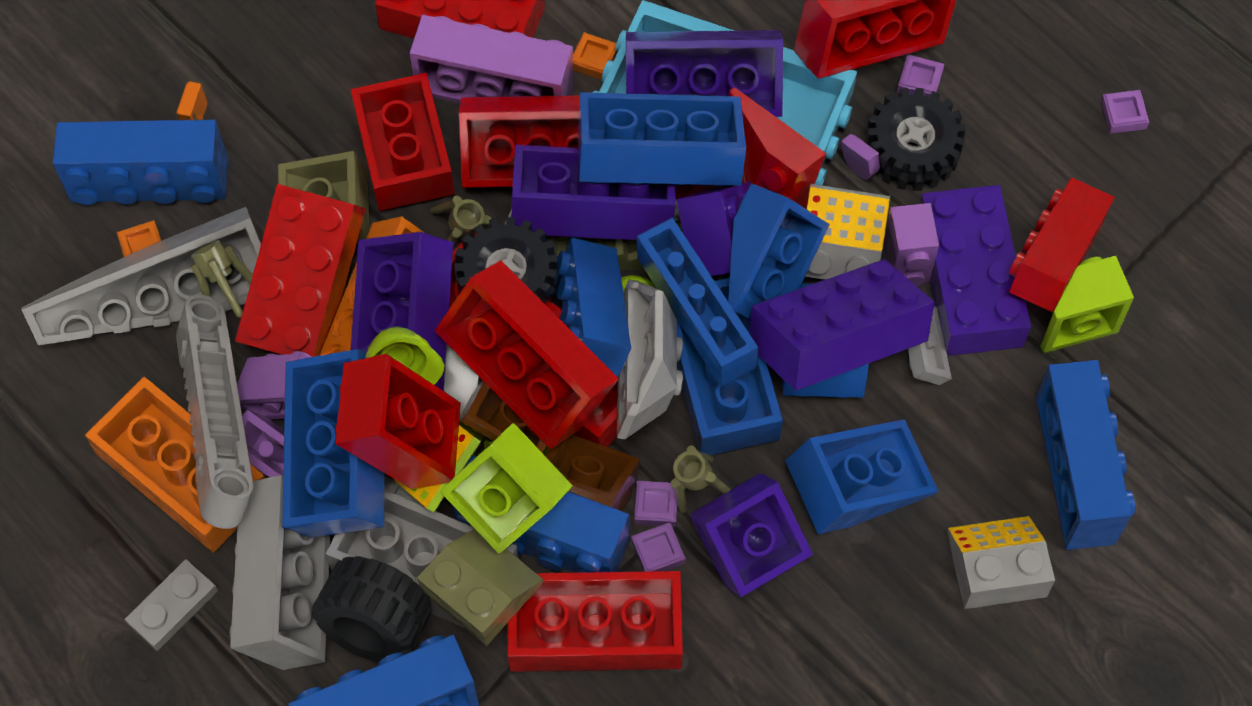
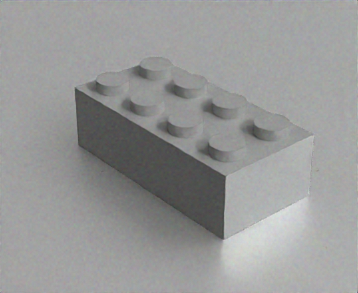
[230,475,330,670]
[325,489,519,628]

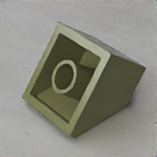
[278,151,370,244]
[417,528,544,646]

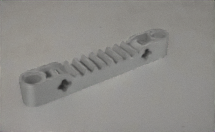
[176,295,253,529]

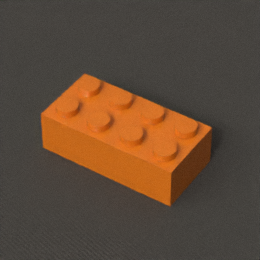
[85,377,265,553]

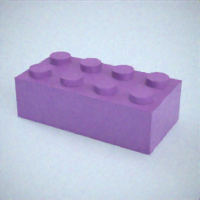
[409,15,574,103]

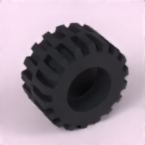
[312,556,432,662]

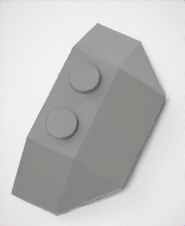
[617,279,683,439]

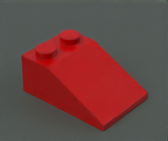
[728,87,827,208]

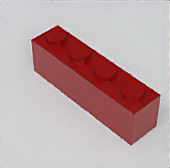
[1009,177,1115,313]

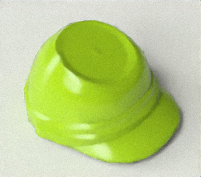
[365,327,445,385]

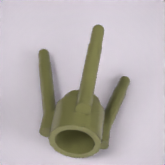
[430,196,491,246]
[190,241,253,318]
[671,445,732,513]

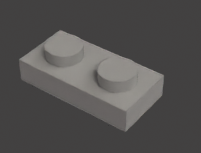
[908,306,952,385]
[124,559,218,651]

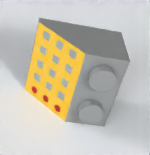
[805,184,890,280]
[947,516,1055,609]

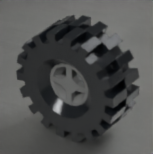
[865,88,966,191]
[454,217,559,305]

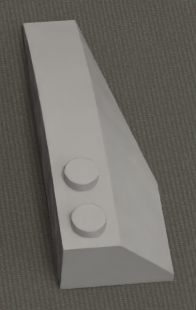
[21,207,261,345]

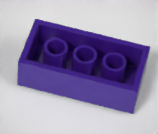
[626,30,783,117]
[511,145,675,240]
[919,185,1031,356]
[351,232,453,390]
[749,259,935,391]

